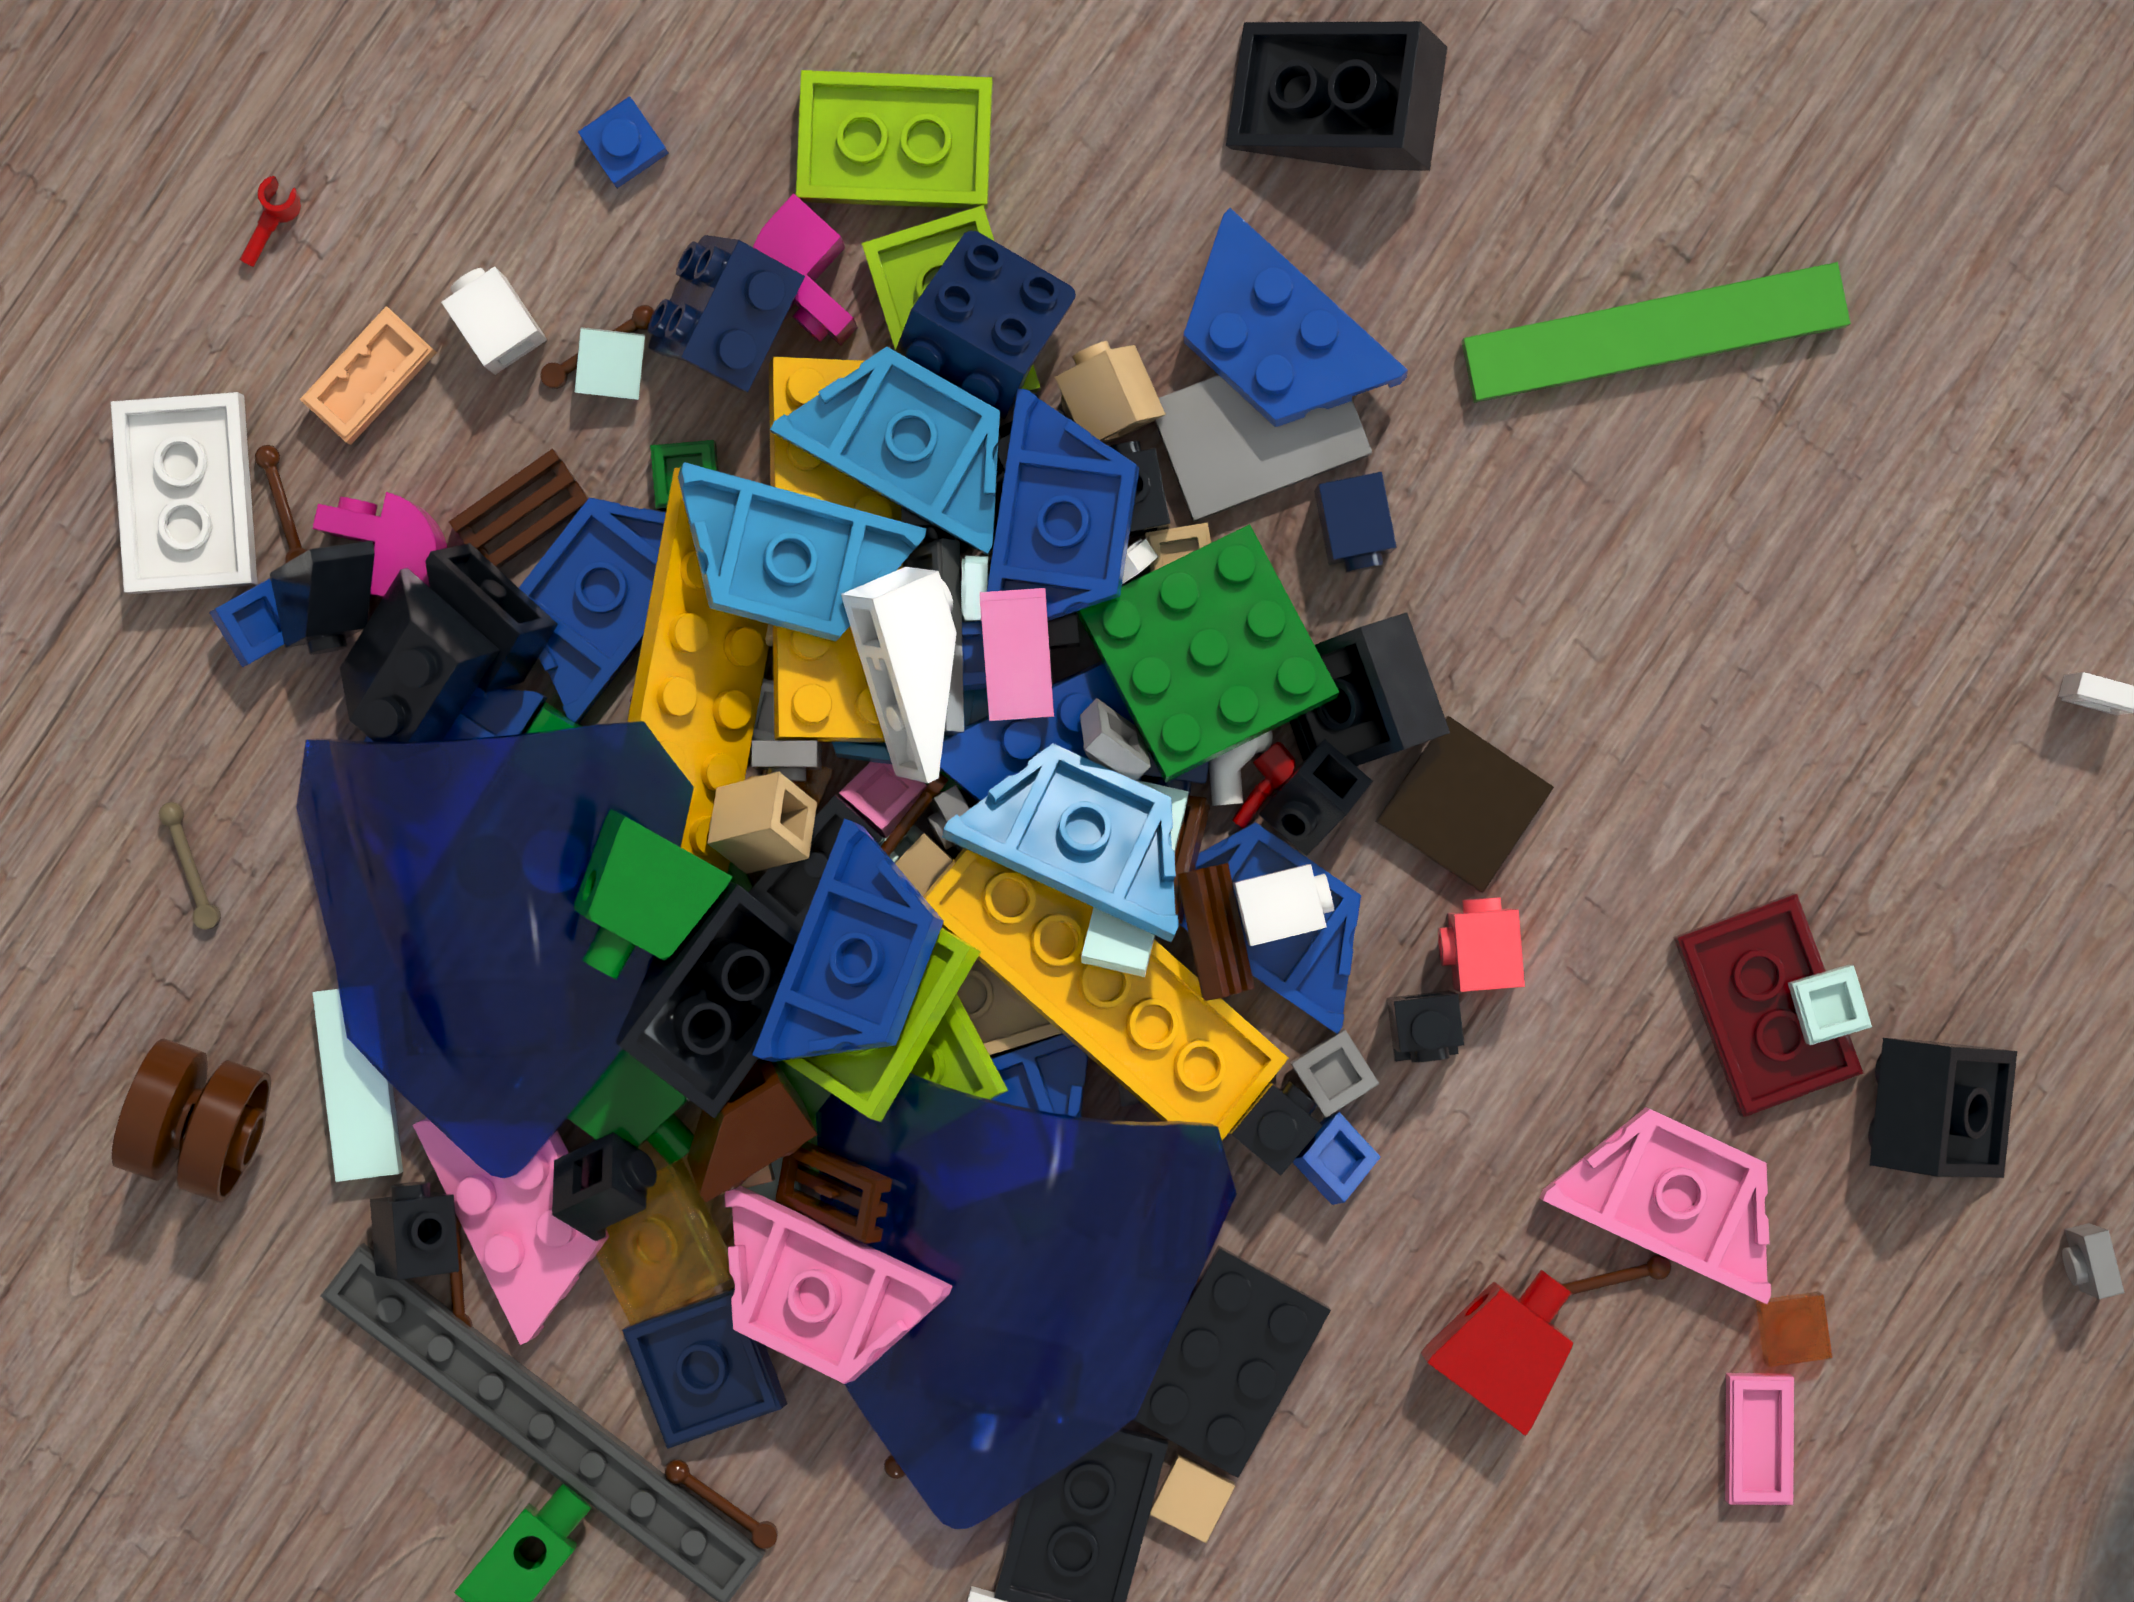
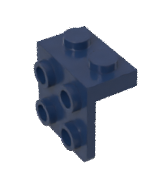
[895,231,1076,419]
[648,235,805,392]

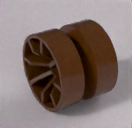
[112,1039,271,1203]

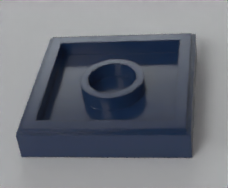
[622,1287,788,1449]

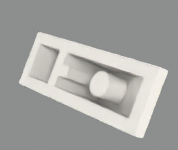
[841,567,957,783]

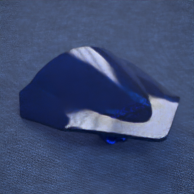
[296,721,694,1178]
[816,1073,1237,1529]

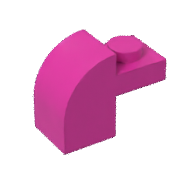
[753,193,858,346]
[312,492,448,598]

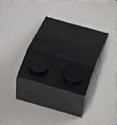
[1226,21,1448,171]
[614,881,799,1118]

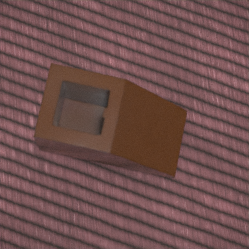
[687,1058,817,1203]

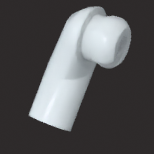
[1209,731,1273,806]

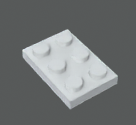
[111,392,258,594]

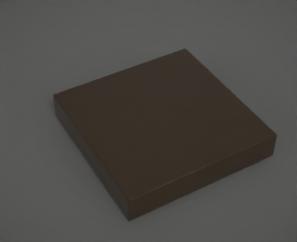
[1375,716,1554,893]

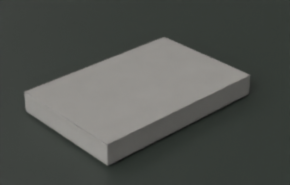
[1155,375,1372,523]

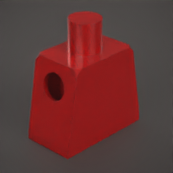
[1421,1270,1573,1436]

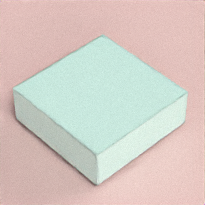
[574,327,645,400]
[1788,965,1872,1045]

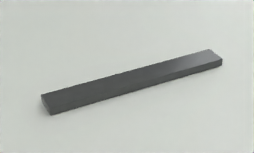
[320,1243,766,1602]

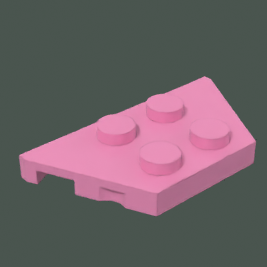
[1539,1107,1771,1304]
[413,1116,609,1345]
[724,1185,953,1384]

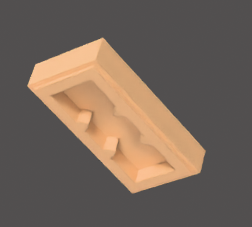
[300,306,437,445]

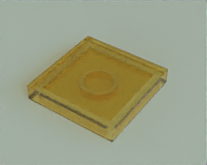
[596,1158,733,1326]

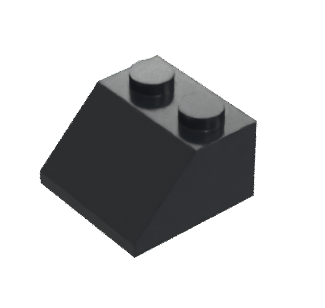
[340,568,500,761]
[1289,612,1450,766]
[1868,1038,2017,1178]

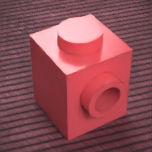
[1438,897,1525,992]

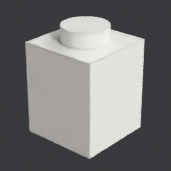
[441,266,547,375]
[1233,864,1334,946]

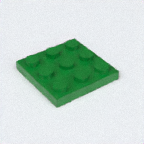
[1077,524,1339,783]

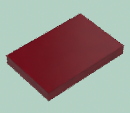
[1674,893,1863,1117]

